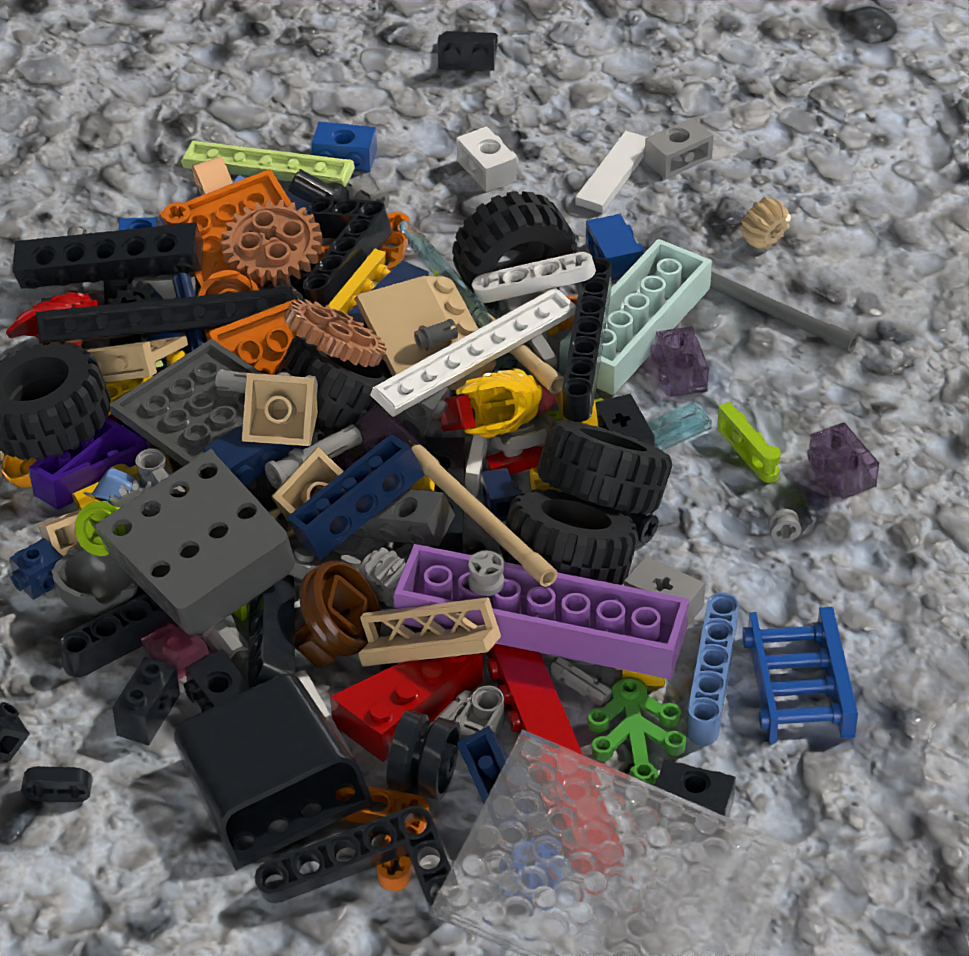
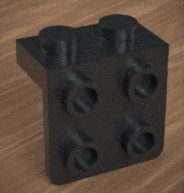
[437,31,498,72]

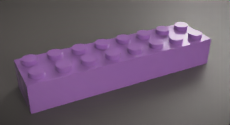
[394,544,689,679]

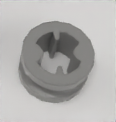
[768,509,801,542]

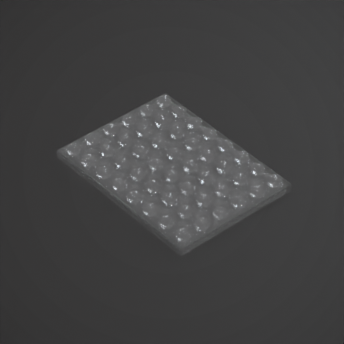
[430,729,800,956]

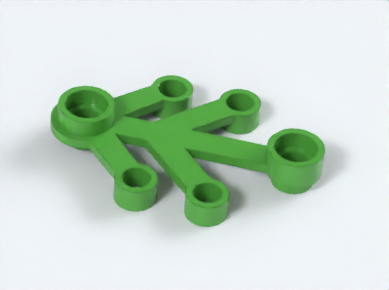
[588,678,686,796]

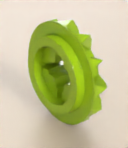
[75,501,128,556]

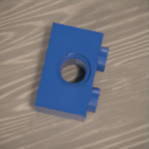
[311,122,377,172]

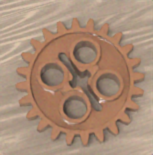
[221,200,323,286]
[284,299,387,367]

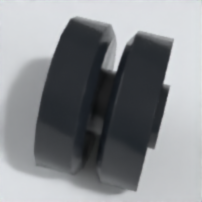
[386,710,461,800]

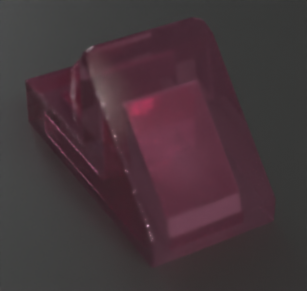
[141,622,209,680]

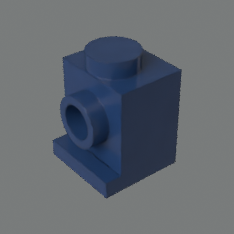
[481,468,523,521]

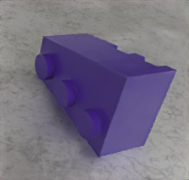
[29,417,148,510]

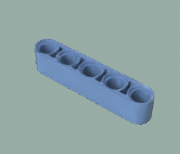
[687,592,739,745]

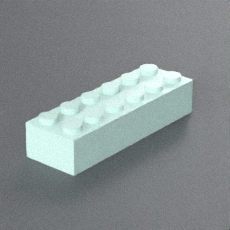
[559,239,712,395]

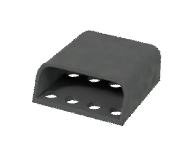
[94,449,294,636]

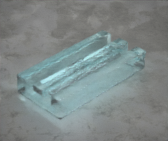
[647,402,712,451]

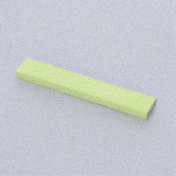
[181,141,355,187]

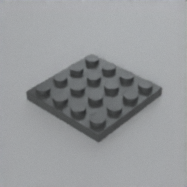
[109,339,263,466]

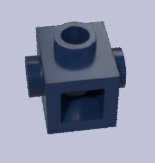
[10,538,63,600]

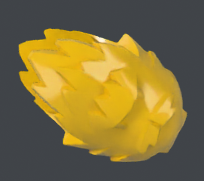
[456,368,543,438]

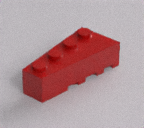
[330,653,483,762]

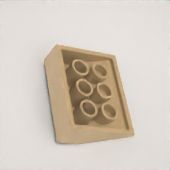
[355,276,496,390]

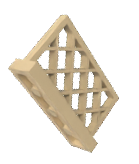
[87,336,188,382]

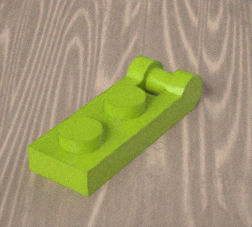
[717,402,781,483]

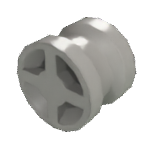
[468,551,504,596]

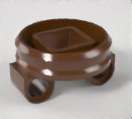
[295,561,381,668]

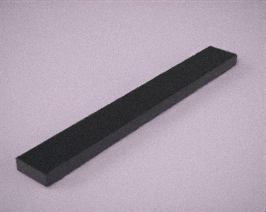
[36,287,293,345]

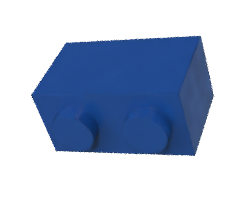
[586,214,644,280]

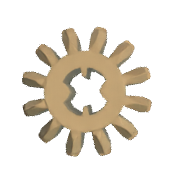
[739,197,792,250]

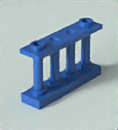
[742,607,858,743]

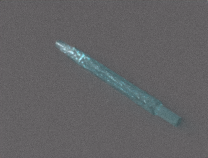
[399,221,493,327]

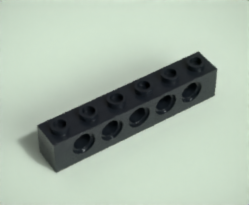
[12,222,203,289]

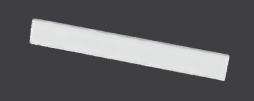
[370,287,576,417]

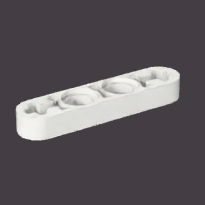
[472,252,596,303]

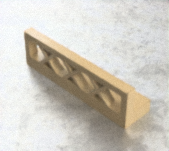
[358,597,501,667]

